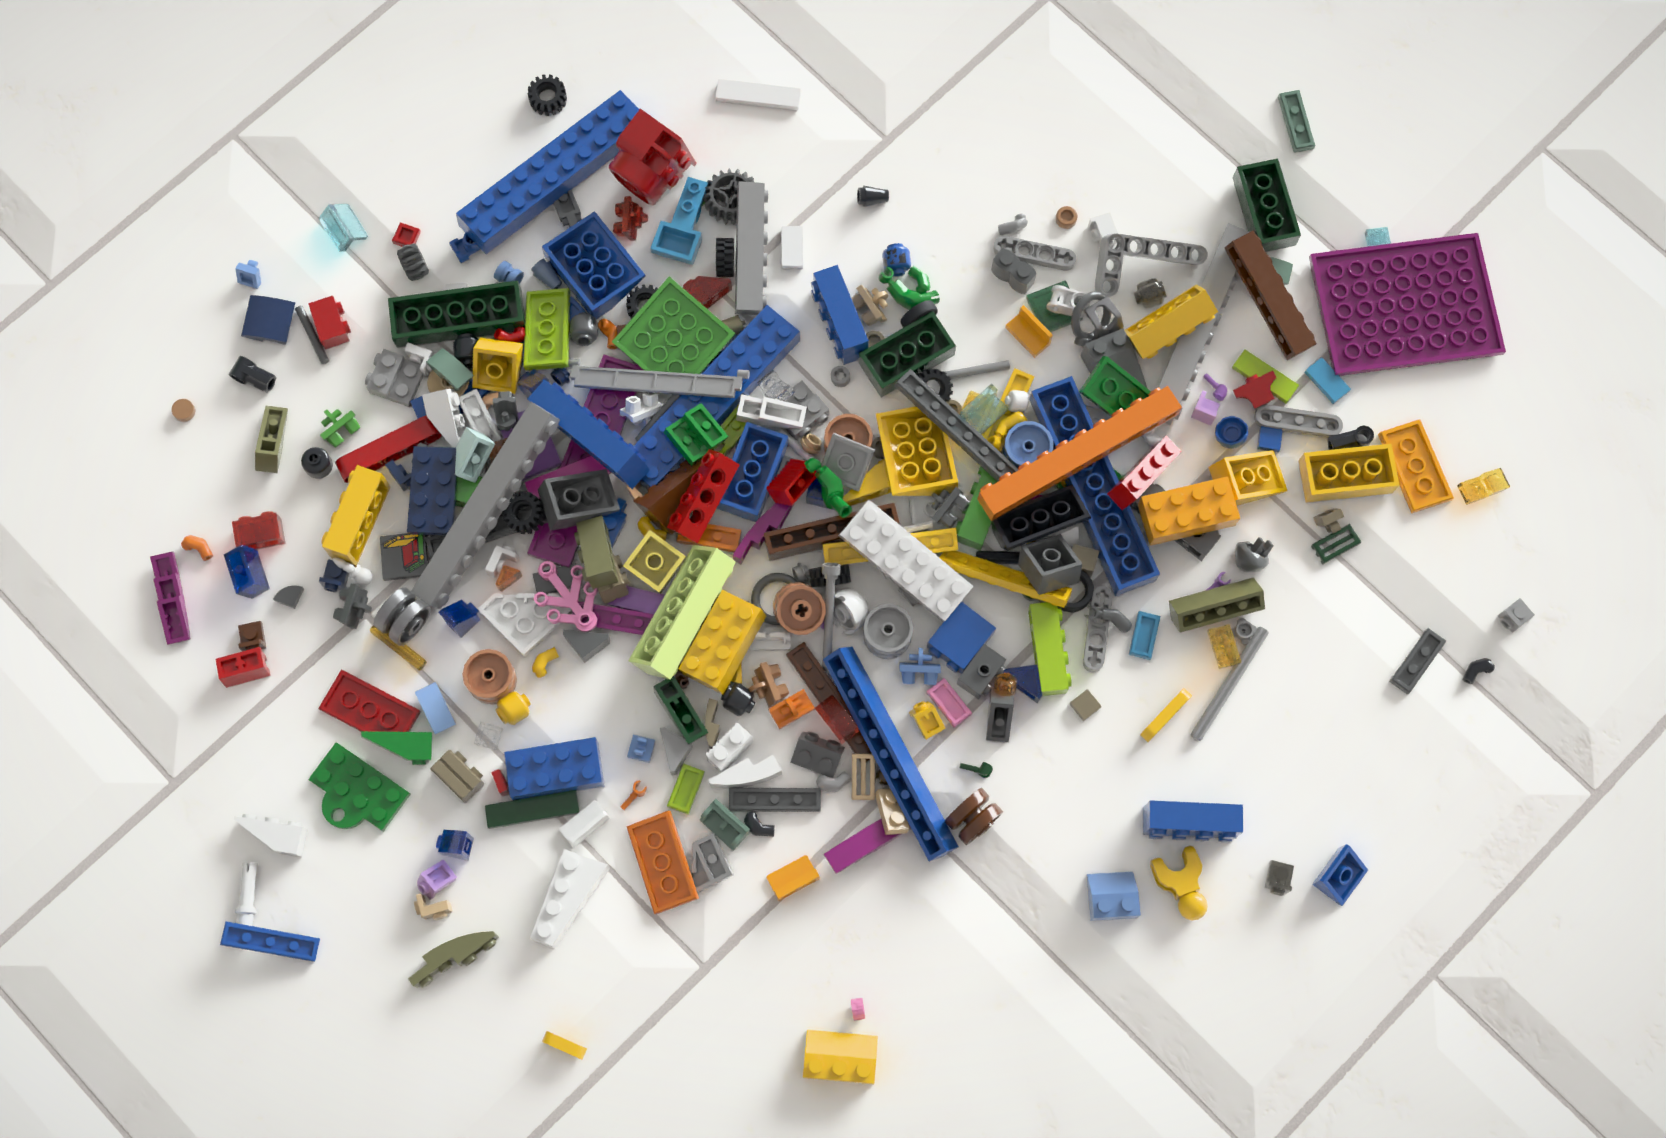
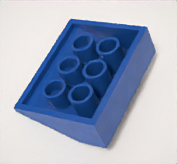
[542,211,646,319]

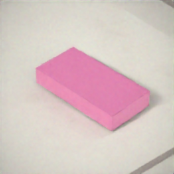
[926,678,972,728]

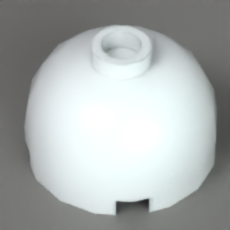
[833,588,869,634]

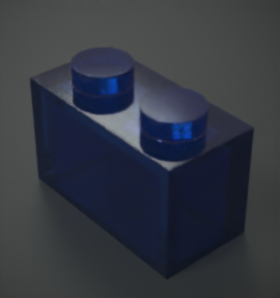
[224,544,270,599]

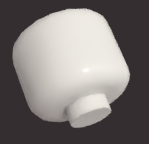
[1005,390,1029,413]

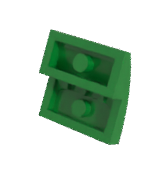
[664,403,729,466]

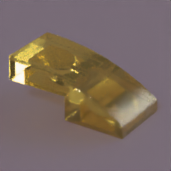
[1457,467,1510,505]

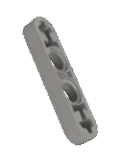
[993,236,1076,271]
[1083,586,1113,673]

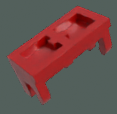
[215,647,271,688]

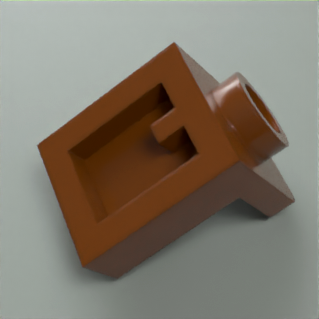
[238,621,266,651]

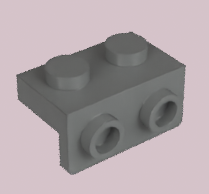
[790,731,845,778]

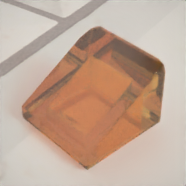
[496,565,522,592]

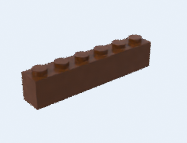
[1224,230,1317,361]
[764,503,900,561]

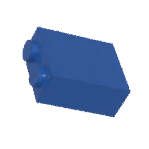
[927,601,996,674]

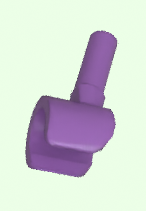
[1203,373,1227,401]
[1205,572,1231,591]

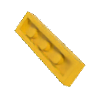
[984,368,1035,453]

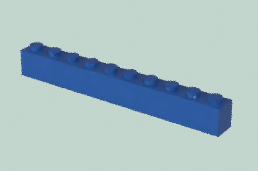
[823,646,959,862]

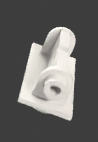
[748,627,791,650]

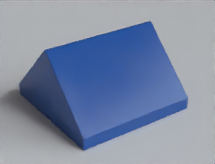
[1312,844,1368,906]

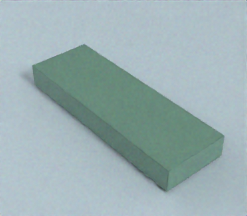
[1278,90,1316,153]

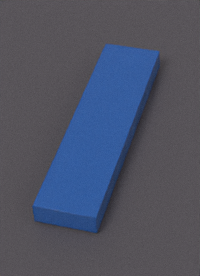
[220,921,320,962]

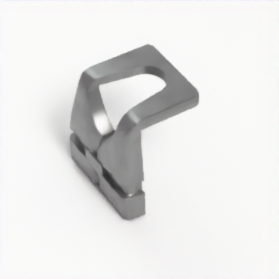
[1084,297,1124,341]

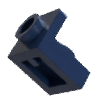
[385,460,412,491]
[318,559,349,592]

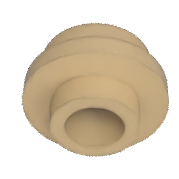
[800,434,822,454]

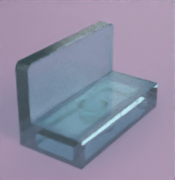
[319,204,368,252]
[960,383,1008,435]

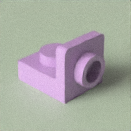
[417,860,457,900]

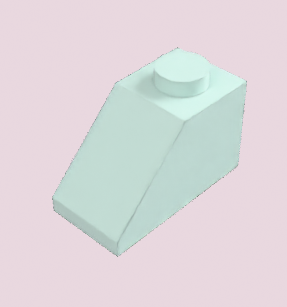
[455,427,495,483]

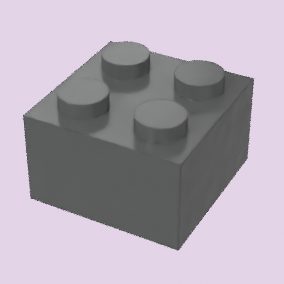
[1018,534,1082,595]

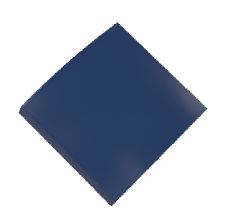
[241,295,296,345]

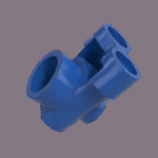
[449,233,480,263]

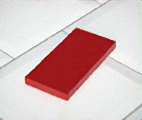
[318,669,421,732]

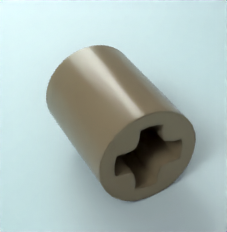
[721,315,746,335]

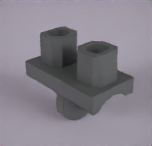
[493,391,519,431]
[931,487,970,528]
[333,584,372,629]

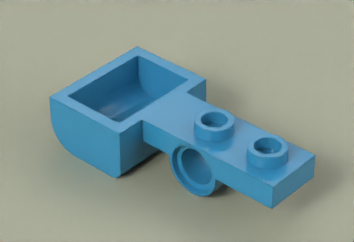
[650,177,709,265]

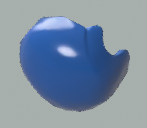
[1215,416,1248,449]

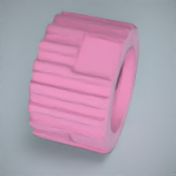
[851,998,865,1021]

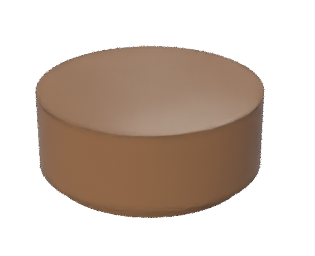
[1056,206,1078,229]
[171,399,196,422]

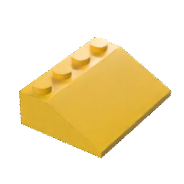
[876,406,958,496]

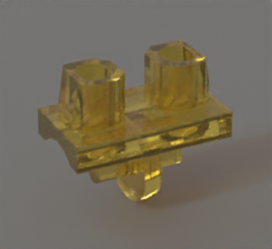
[1207,624,1241,669]

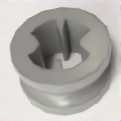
[831,366,850,387]

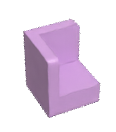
[1191,391,1220,426]

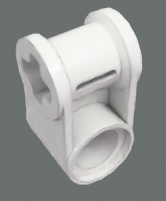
[1046,285,1090,318]

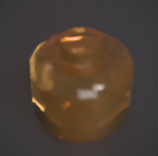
[994,673,1017,696]

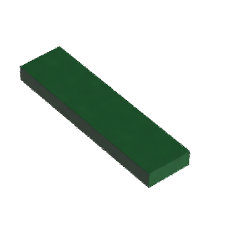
[485,790,580,829]

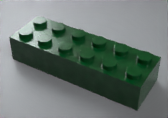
[388,280,525,348]

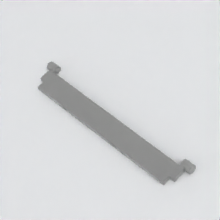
[568,358,750,398]

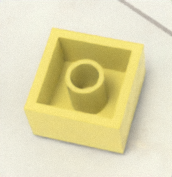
[623,530,686,594]

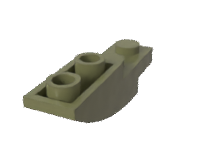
[408,931,499,988]

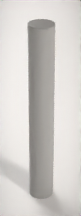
[945,360,1010,379]

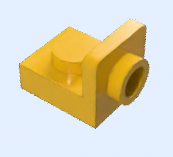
[909,701,946,740]

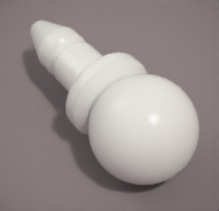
[333,557,373,586]

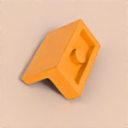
[1005,305,1053,358]
[767,855,820,901]

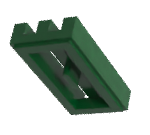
[1311,524,1362,565]

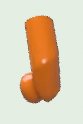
[181,535,213,561]

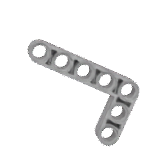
[1095,233,1208,296]

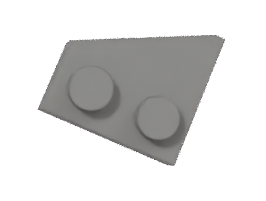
[691,833,734,893]

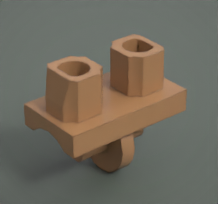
[749,662,789,708]

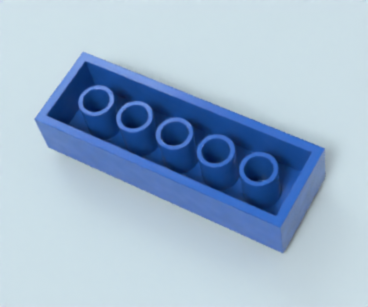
[527,380,650,489]

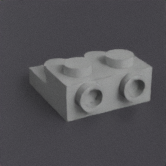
[365,349,424,407]
[776,380,829,440]

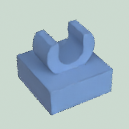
[235,260,261,289]
[627,734,656,763]

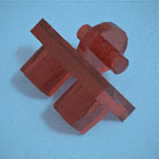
[613,196,649,241]

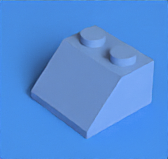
[1086,872,1141,921]

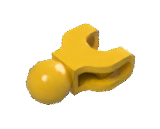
[1150,845,1208,920]

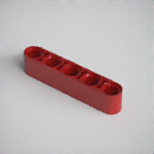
[335,415,442,483]

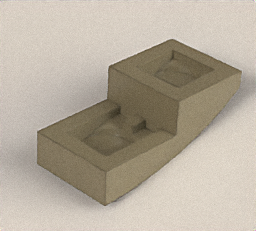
[705,698,721,749]

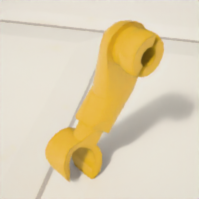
[987,411,1027,450]

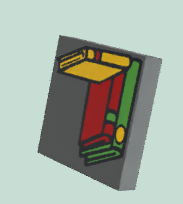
[380,533,428,581]

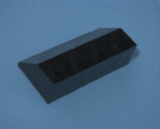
[991,484,1091,551]

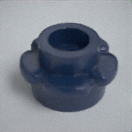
[550,368,570,386]

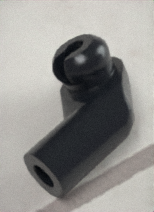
[1462,658,1495,684]
[744,811,775,837]

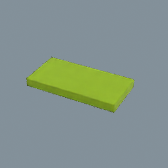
[524,288,571,371]

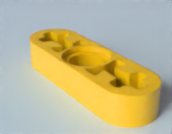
[1140,688,1192,742]

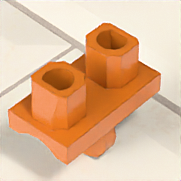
[768,689,815,730]

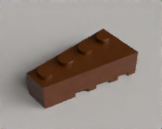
[633,459,714,535]

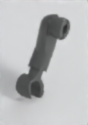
[1084,606,1132,633]

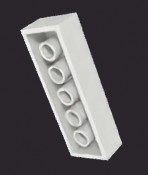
[838,500,974,622]

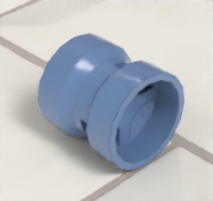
[494,261,524,284]

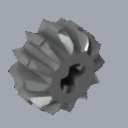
[397,243,429,281]

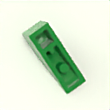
[361,731,432,765]

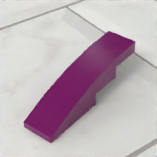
[733,503,794,565]
[150,551,190,645]
[824,819,911,874]

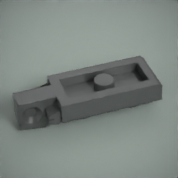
[553,189,582,228]

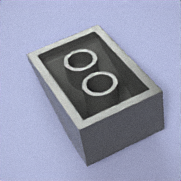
[1080,329,1148,389]
[538,469,620,531]

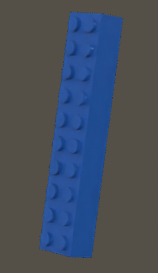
[456,90,639,254]
[634,305,800,489]
[1029,376,1160,597]

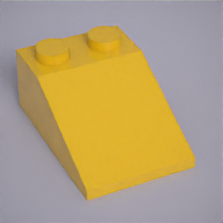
[1208,450,1288,506]

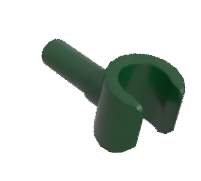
[959,762,993,778]

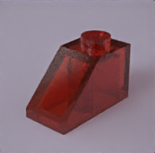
[683,276,732,309]
[815,694,860,745]

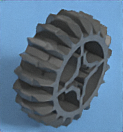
[703,168,754,225]

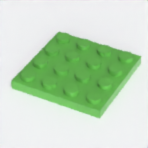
[612,276,736,374]

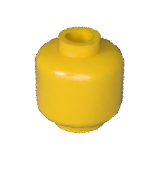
[495,691,531,725]

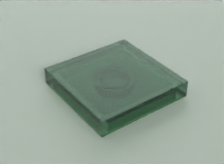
[1026,280,1083,332]

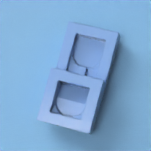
[415,682,456,734]

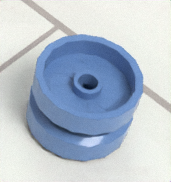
[1003,421,1053,468]

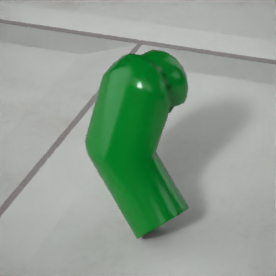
[908,265,931,294]

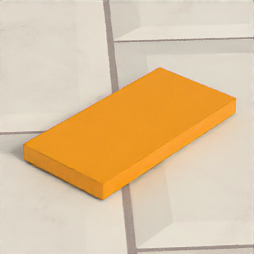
[1378,419,1454,514]

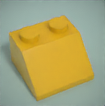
[472,338,523,394]

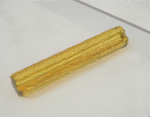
[370,625,427,670]

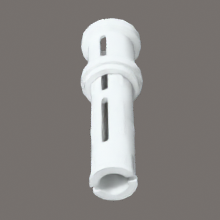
[235,862,258,926]

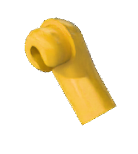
[532,647,559,678]

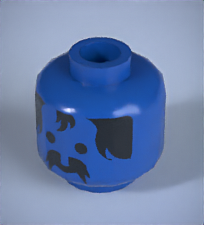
[882,243,911,277]

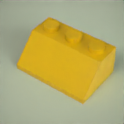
[803,1030,878,1085]

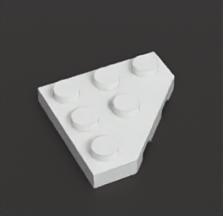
[478,593,572,657]

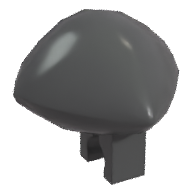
[1235,537,1274,572]

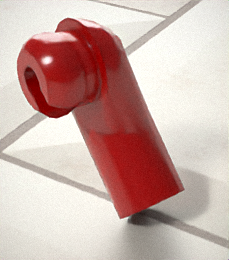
[494,326,526,343]

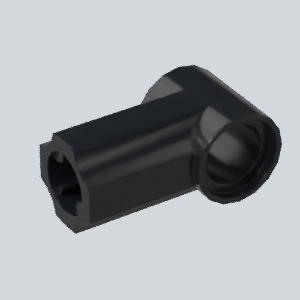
[228,356,277,393]
[1327,425,1374,450]

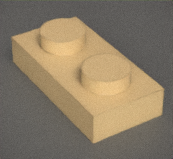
[875,789,910,835]

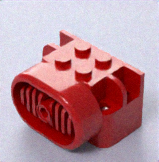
[608,108,697,206]

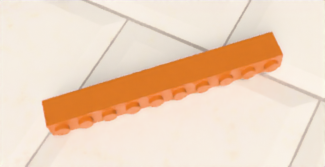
[977,386,1182,521]

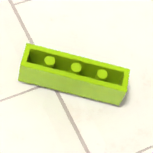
[1028,602,1072,696]

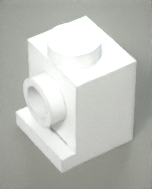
[1088,212,1118,247]

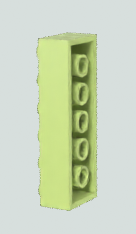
[628,545,736,680]

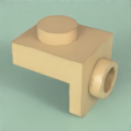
[414,893,453,920]

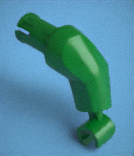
[879,267,940,310]
[804,458,852,518]

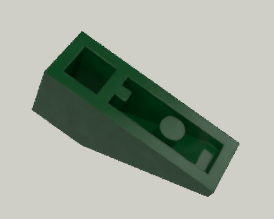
[653,676,708,745]

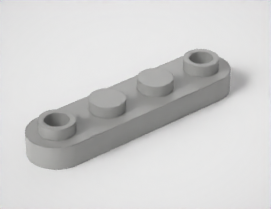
[1254,405,1343,438]

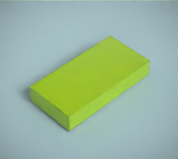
[667,763,705,815]

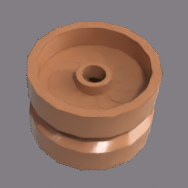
[824,414,873,453]
[773,582,826,635]
[462,649,517,705]

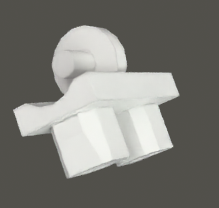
[620,392,664,428]

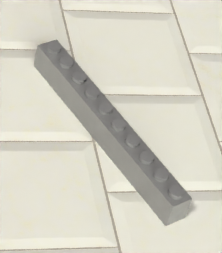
[1159,223,1249,425]
[411,402,560,609]

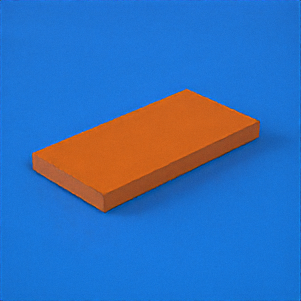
[626,810,699,915]

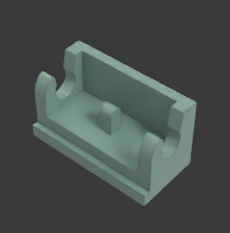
[699,799,751,851]

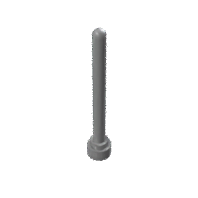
[822,563,840,670]

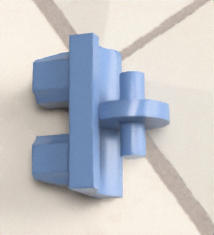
[899,648,941,685]

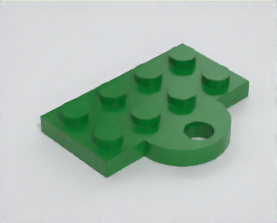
[308,742,411,832]

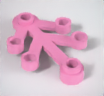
[534,561,598,632]

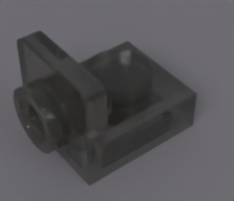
[1264,860,1294,896]

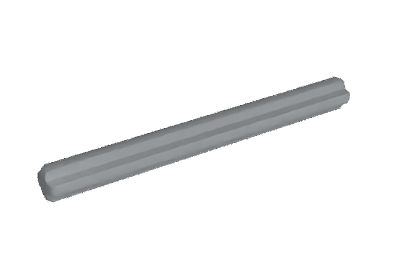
[1191,626,1269,741]

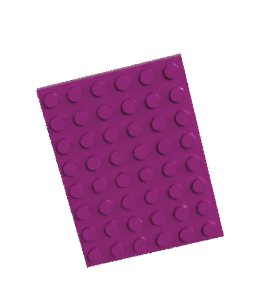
[1309,233,1506,376]

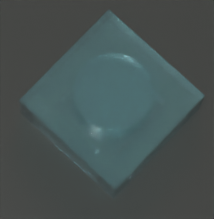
[1365,227,1391,246]

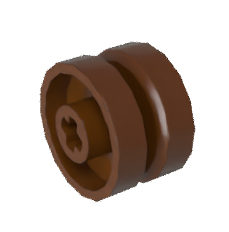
[944,788,1004,845]

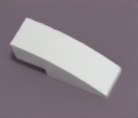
[736,395,807,429]
[708,755,782,789]

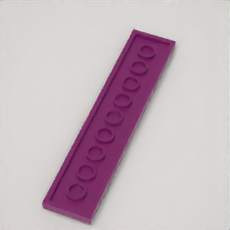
[527,354,643,568]

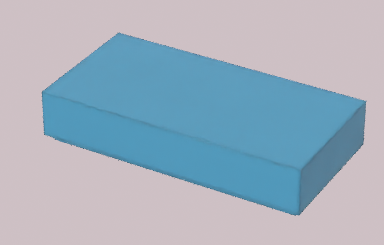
[1304,358,1351,404]
[1128,611,1161,660]

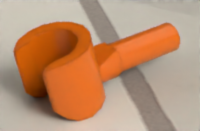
[620,780,647,810]

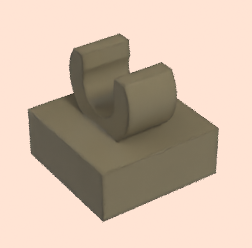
[1313,508,1344,533]

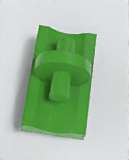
[320,409,360,448]

